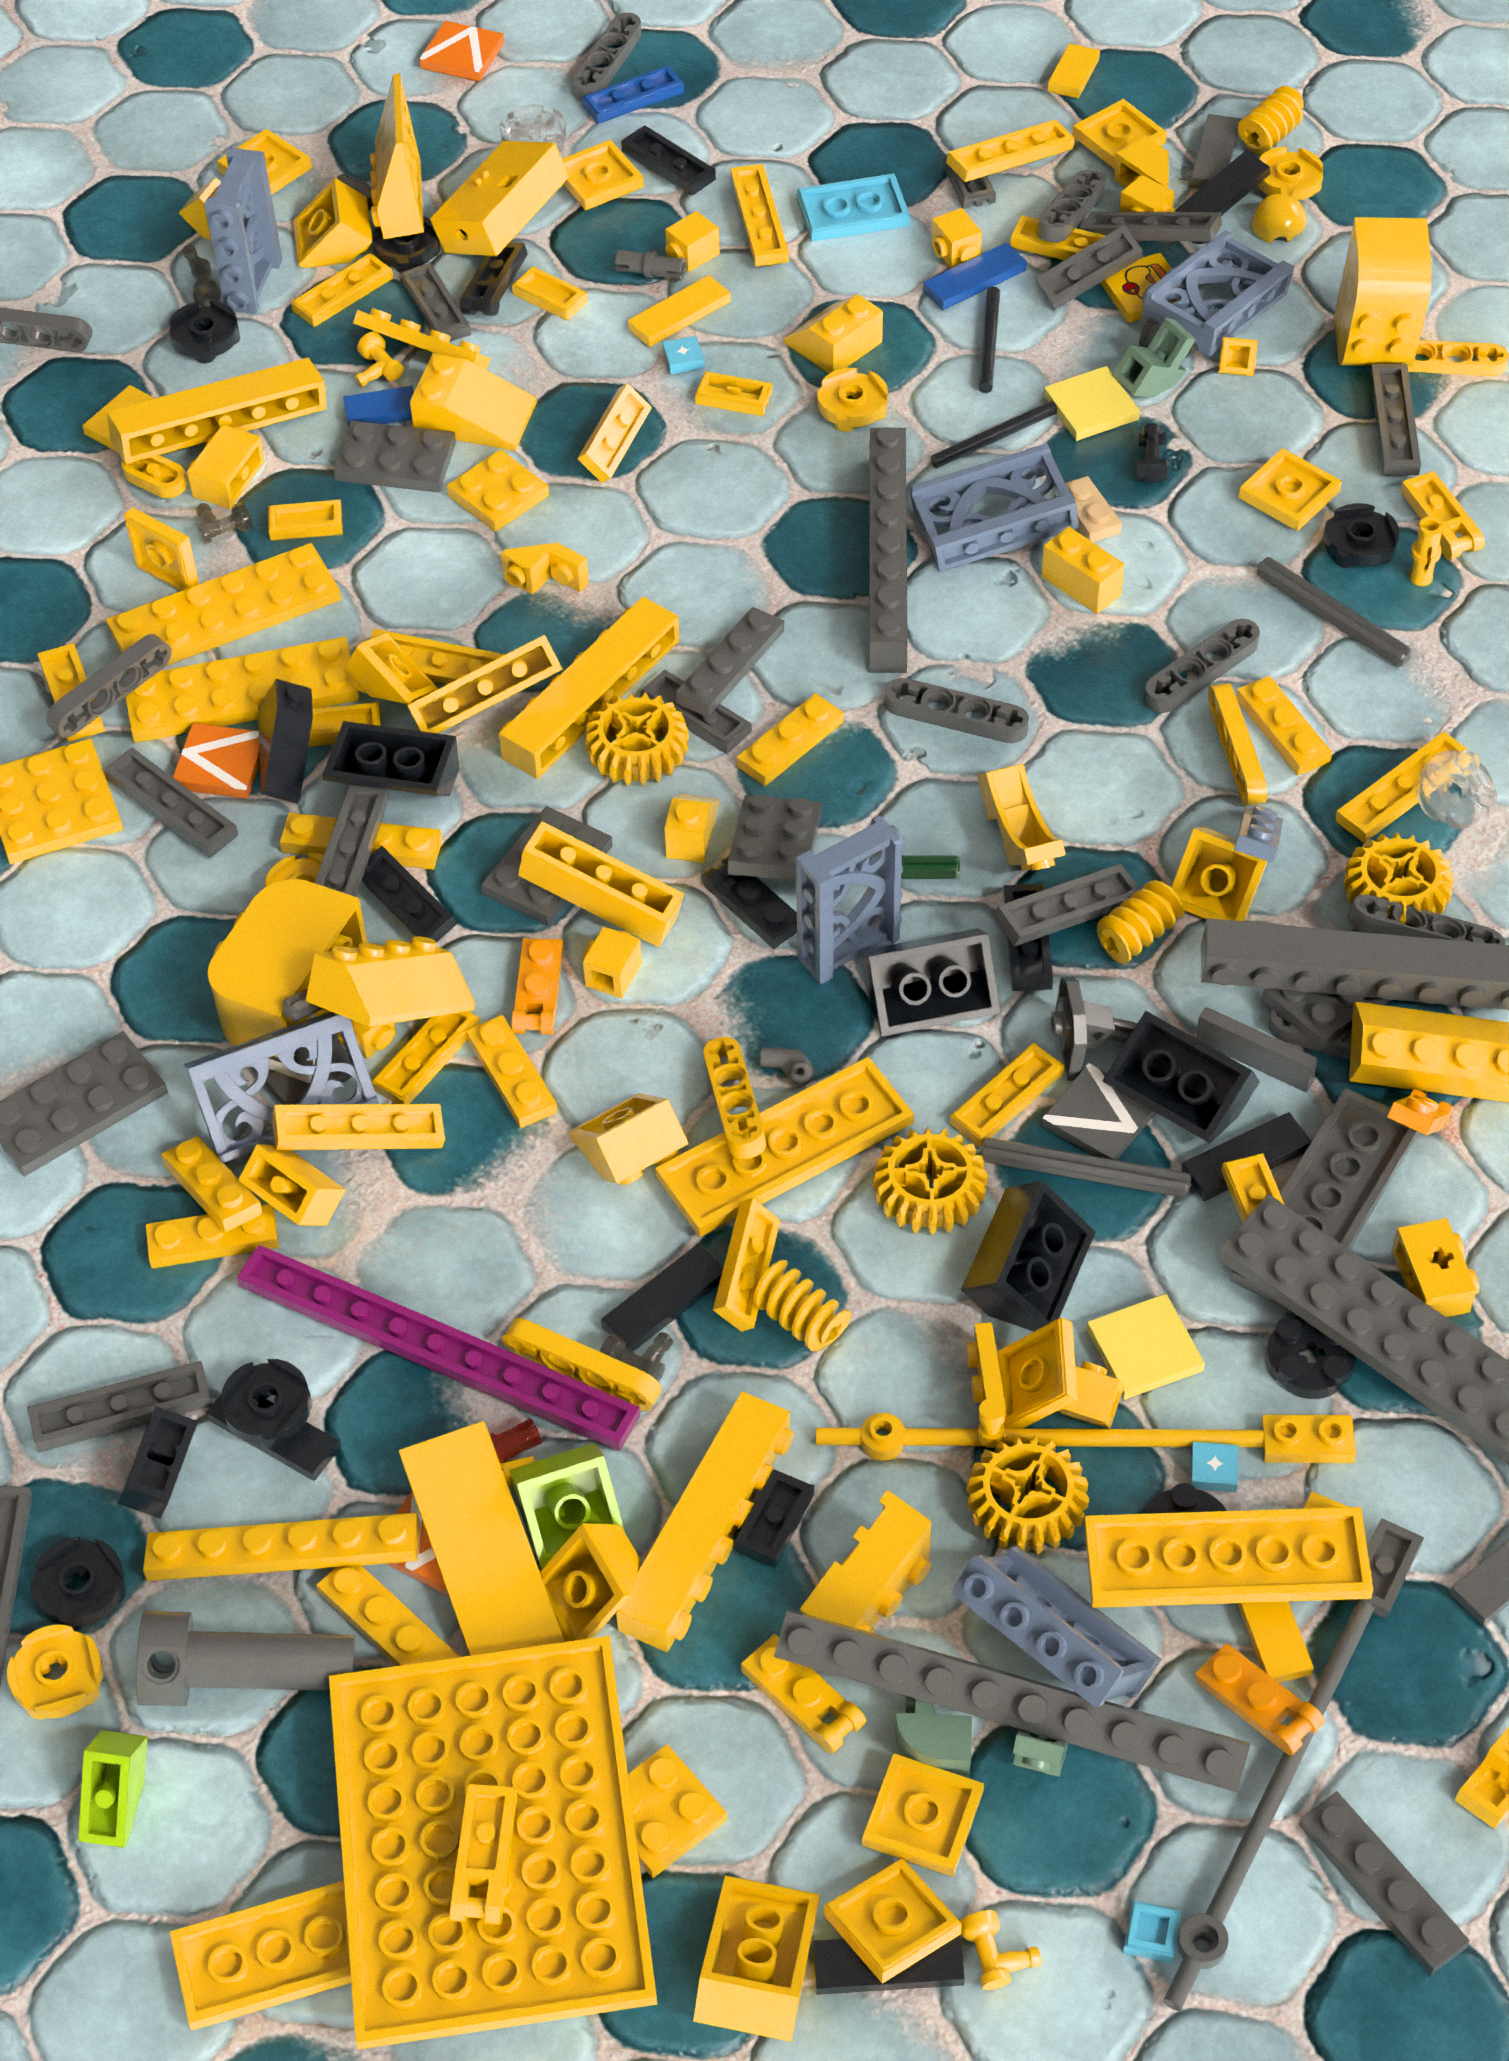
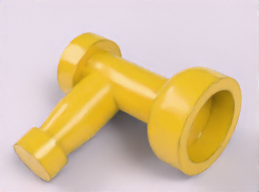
[354,331,404,388]
[960,1910,1041,1990]

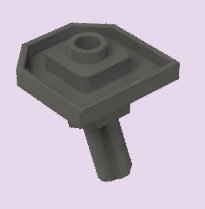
[1051,977,1137,1081]

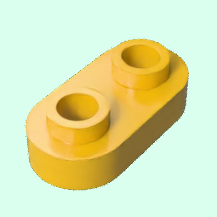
[121,455,187,498]

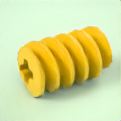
[1237,86,1304,155]
[1097,880,1185,965]
[753,1260,852,1351]

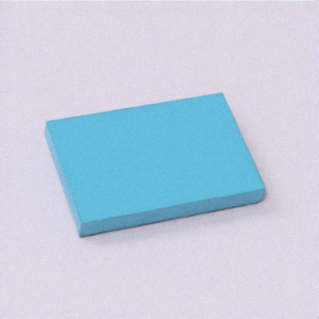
[797,173,910,242]

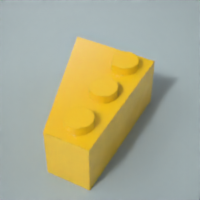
[800,1490,931,1633]

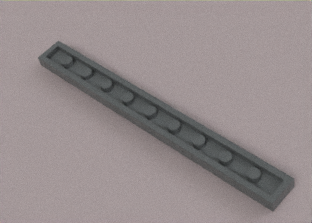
[774,1609,1250,1793]

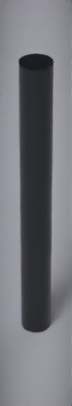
[979,287,1000,393]
[931,401,1057,468]

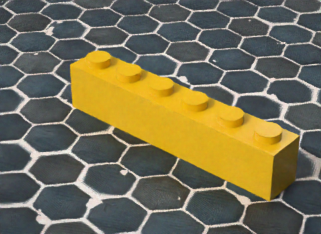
[107,357,327,464]
[499,596,680,779]
[616,1391,794,1653]

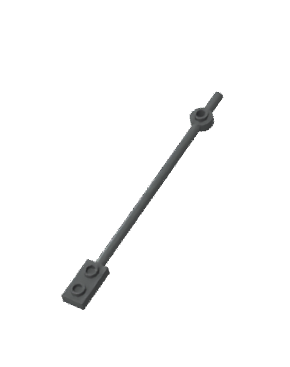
[1163,1518,1424,2011]

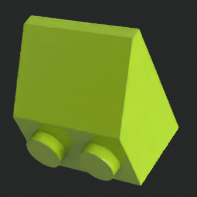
[509,1443,626,1568]

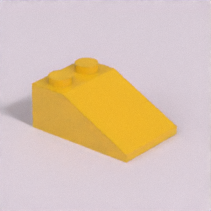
[410,353,537,451]
[693,1875,820,2042]

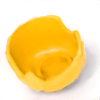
[1251,194,1307,243]

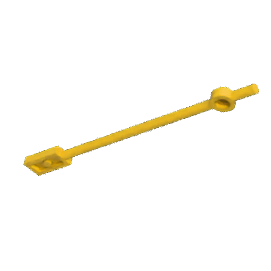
[816,1413,1356,1463]

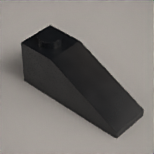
[258,679,313,803]

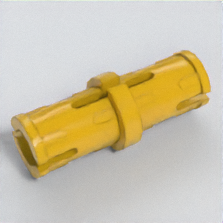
[1409,516,1444,586]

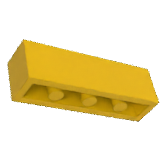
[407,635,562,734]
[518,821,684,948]

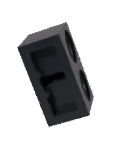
[118,1406,198,1519]

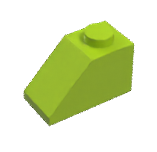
[78,1730,148,1848]

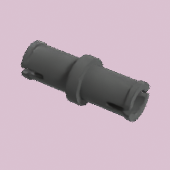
[615,249,687,280]

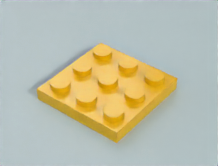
[0,738,123,864]

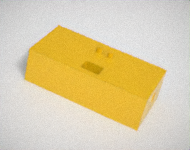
[430,141,569,256]

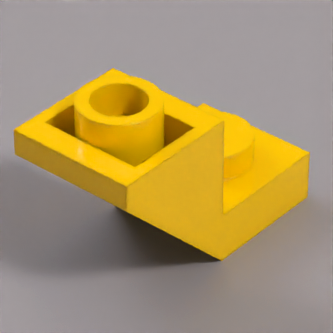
[501,542,589,595]

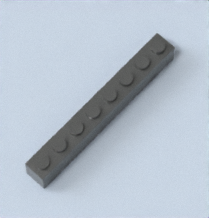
[869,427,908,673]
[1201,918,1509,1011]

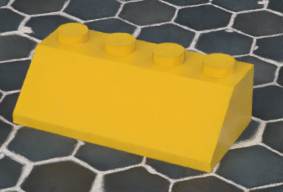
[306,936,475,1027]
[1349,1001,1509,1103]

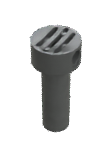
[136,1611,355,1706]

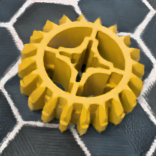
[585,692,689,787]
[1343,832,1454,927]
[873,1126,988,1236]
[966,1435,1089,1555]

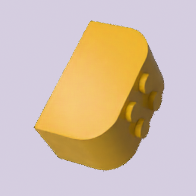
[1334,217,1431,367]
[208,879,368,1058]

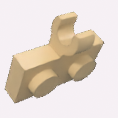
[1055,476,1122,542]

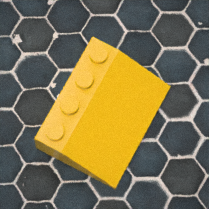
[370,73,424,239]

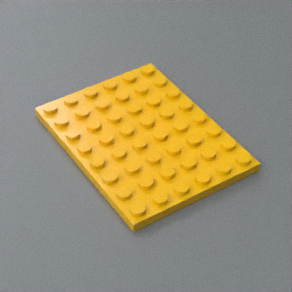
[329,1636,658,2049]

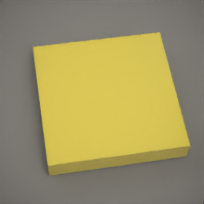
[1043,366,1140,441]
[1086,1294,1205,1400]

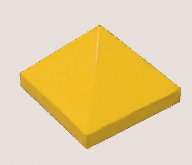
[1218,337,1258,376]

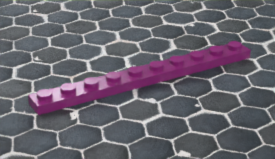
[236,1245,641,1451]

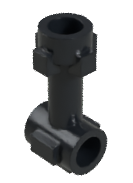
[1137,423,1168,483]

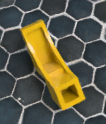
[977,764,1066,871]

